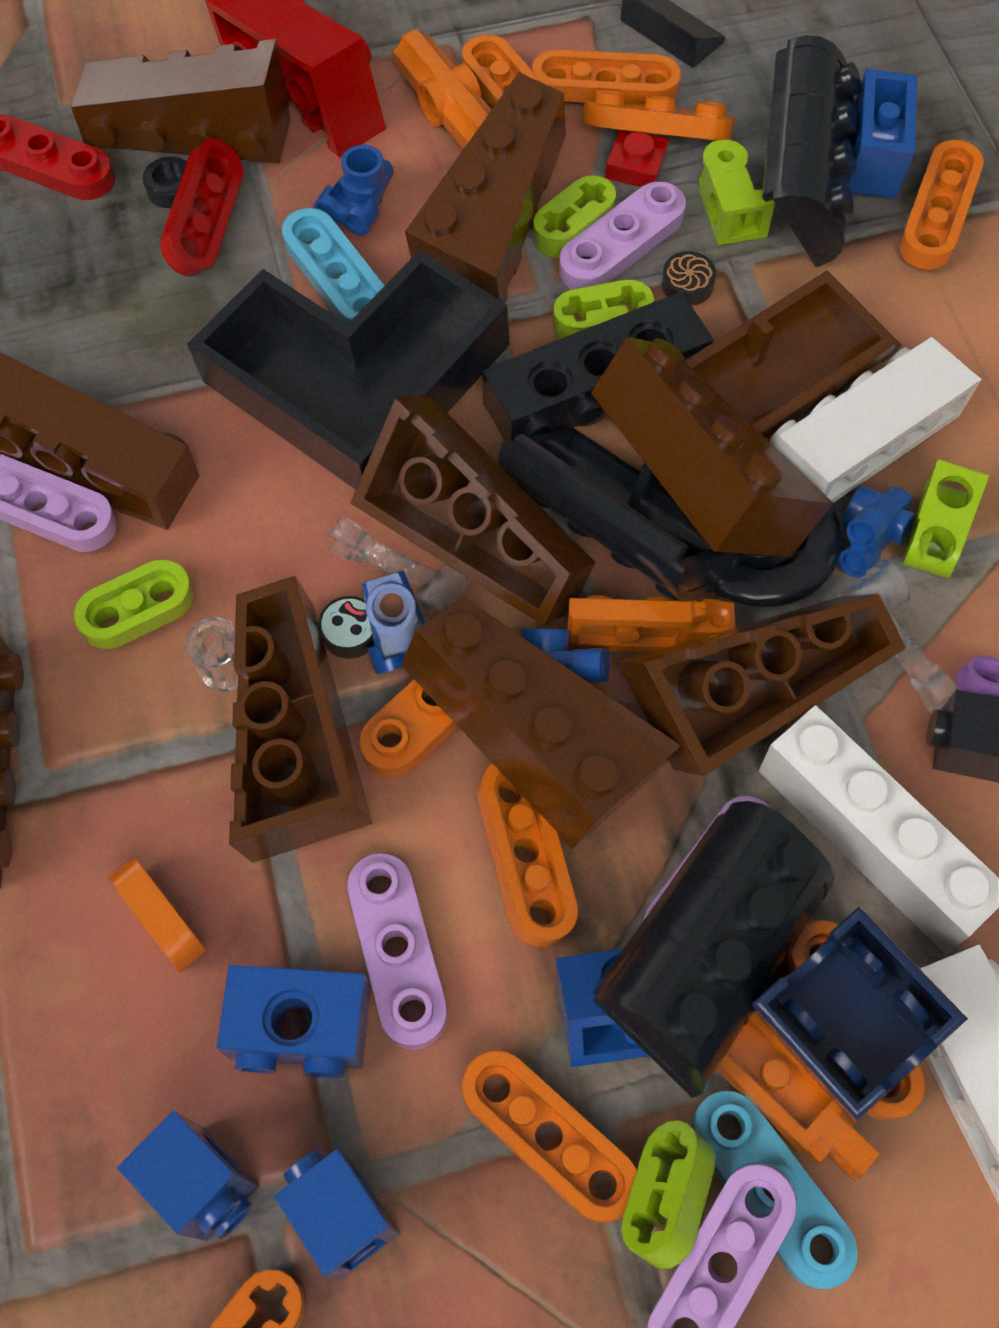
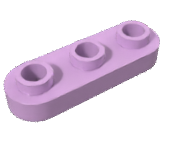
[559,182,686,290]
[0,454,117,552]
[347,853,448,1050]
[647,1162,797,1328]

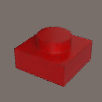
[605,130,669,187]

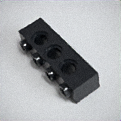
[482,291,714,442]

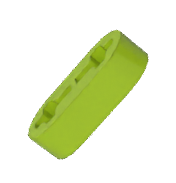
[533,175,616,258]
[553,279,654,339]
[621,1120,716,1269]

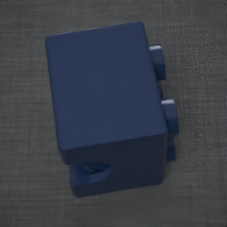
[752,906,968,1123]

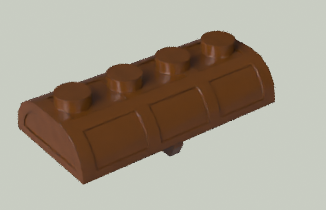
[684,270,901,438]

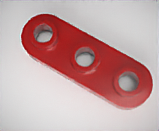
[0,115,115,200]
[160,138,243,277]

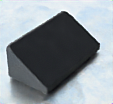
[621,0,725,68]

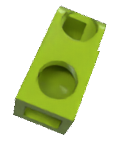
[698,139,775,246]
[901,459,990,580]

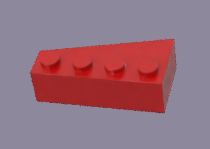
[205,0,386,158]

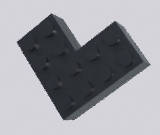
[187,250,510,490]

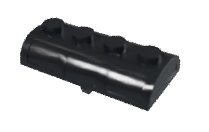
[762,35,861,267]
[498,428,745,602]
[593,801,835,1098]

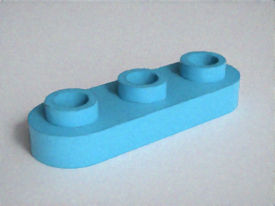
[282,208,385,324]
[691,1091,858,1289]

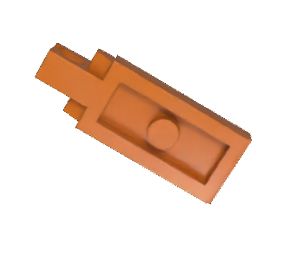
[566,595,736,653]
[717,1012,880,1181]

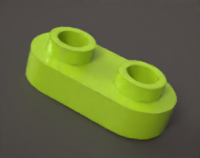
[74,559,194,649]

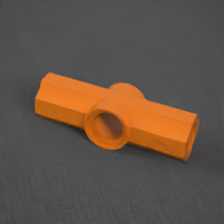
[392,29,492,149]

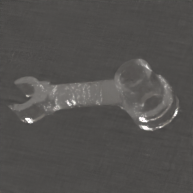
[328,518,473,622]
[836,560,958,713]

